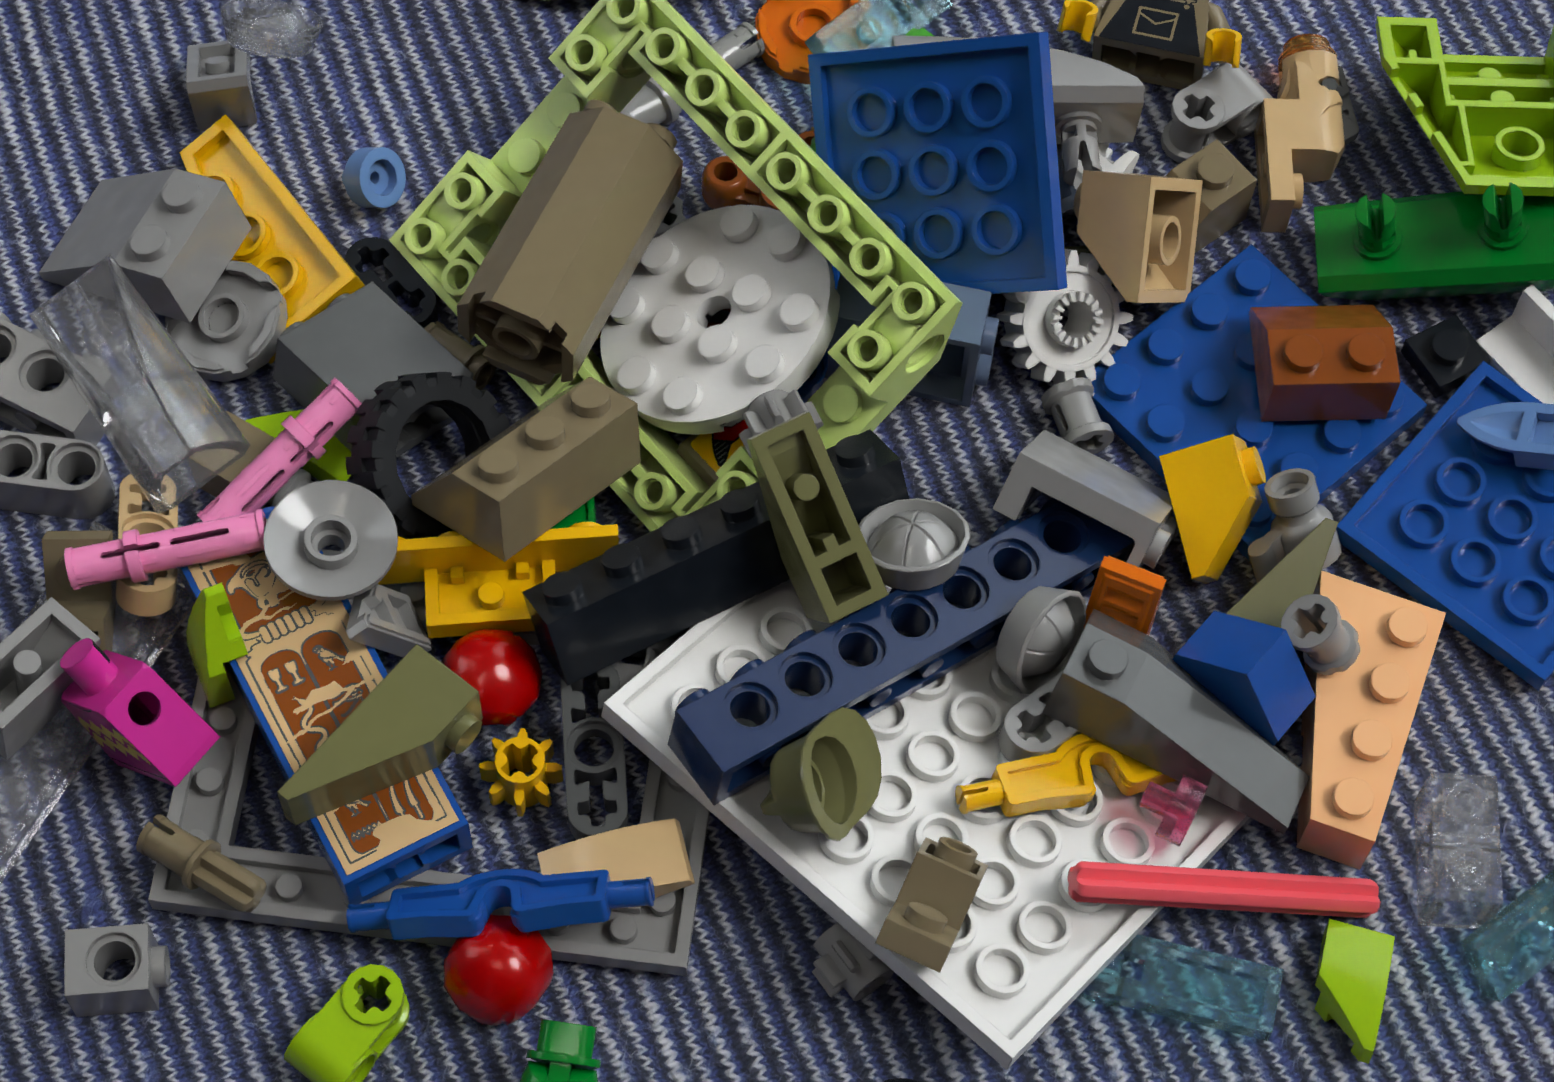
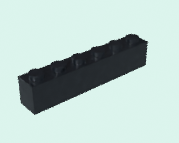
[522,429,909,686]

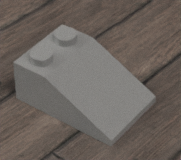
[39,168,252,323]

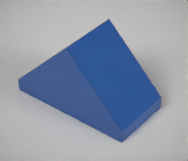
[1172,610,1316,746]

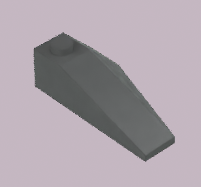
[1042,609,1309,834]

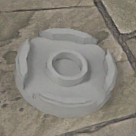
[165,260,288,382]

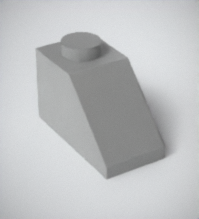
[0,597,101,760]

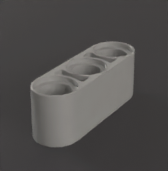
[0,430,115,519]

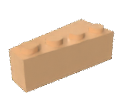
[1297,570,1446,870]

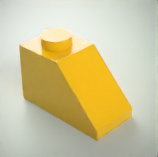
[1159,434,1266,584]

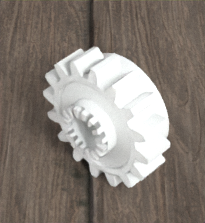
[997,249,1133,384]

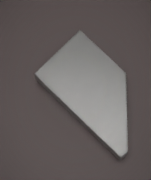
[346,584,432,658]

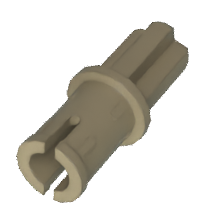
[136,814,267,912]

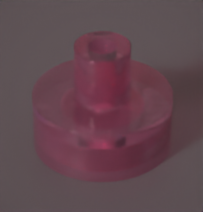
[1139,774,1208,847]

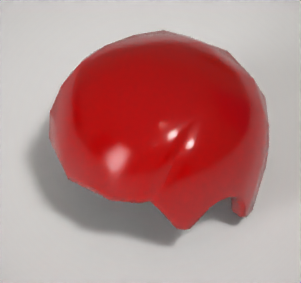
[441,629,543,726]
[444,915,553,1026]

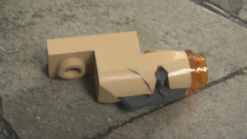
[1254,34,1359,232]

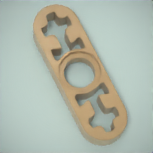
[116,471,178,617]

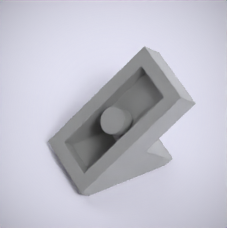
[186,38,257,131]

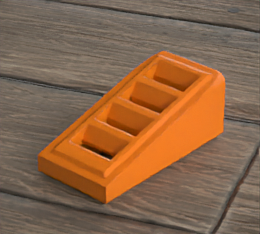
[1084,555,1167,636]

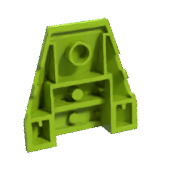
[1375,16,1554,196]

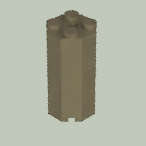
[457,99,683,385]

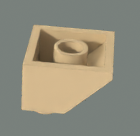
[1074,170,1203,303]

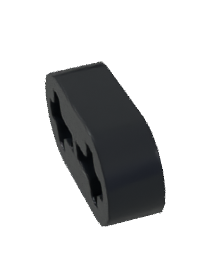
[345,237,438,328]

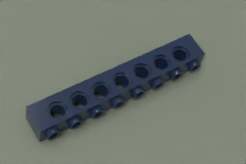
[667,497,1135,806]

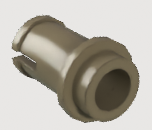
[424,321,496,390]

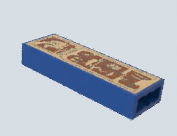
[179,506,473,904]

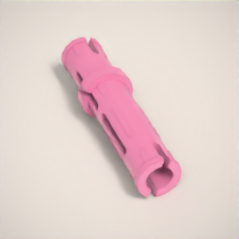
[197,377,362,522]
[64,509,267,590]

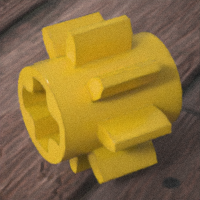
[479,728,563,817]

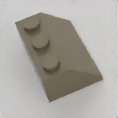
[411,377,641,562]

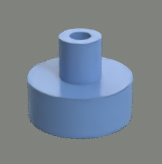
[342,147,406,208]

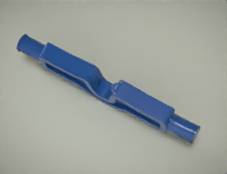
[346,869,655,940]

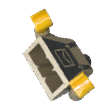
[1057,0,1242,90]

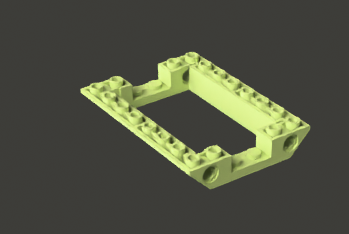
[389,0,963,532]

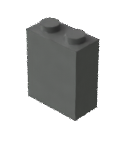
[273,282,474,458]

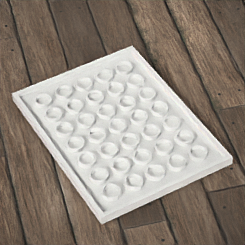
[601,579,1250,1070]

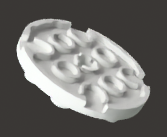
[600,204,840,435]

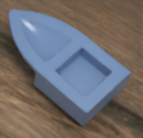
[1457,402,1554,470]

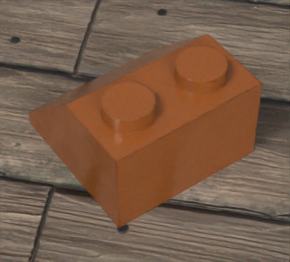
[1249,305,1401,422]

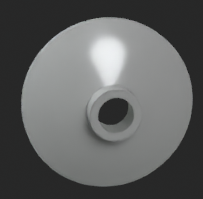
[263,480,398,601]

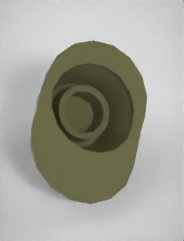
[760,707,882,842]

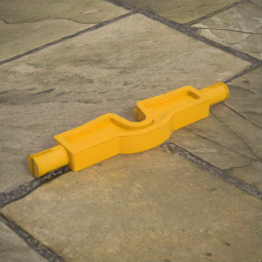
[955,733,1177,817]

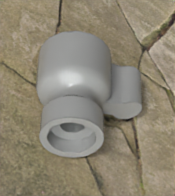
[1248,468,1341,583]

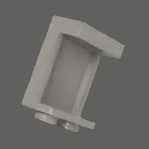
[993,429,1178,569]

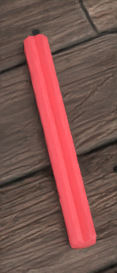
[1067,861,1381,918]

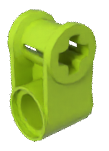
[284,964,410,1082]

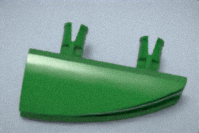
[1314,182,1554,300]

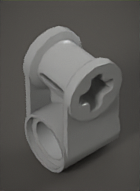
[1161,63,1273,163]

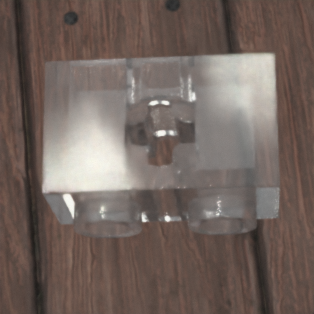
[1414,772,1503,930]

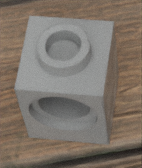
[64,923,171,1017]

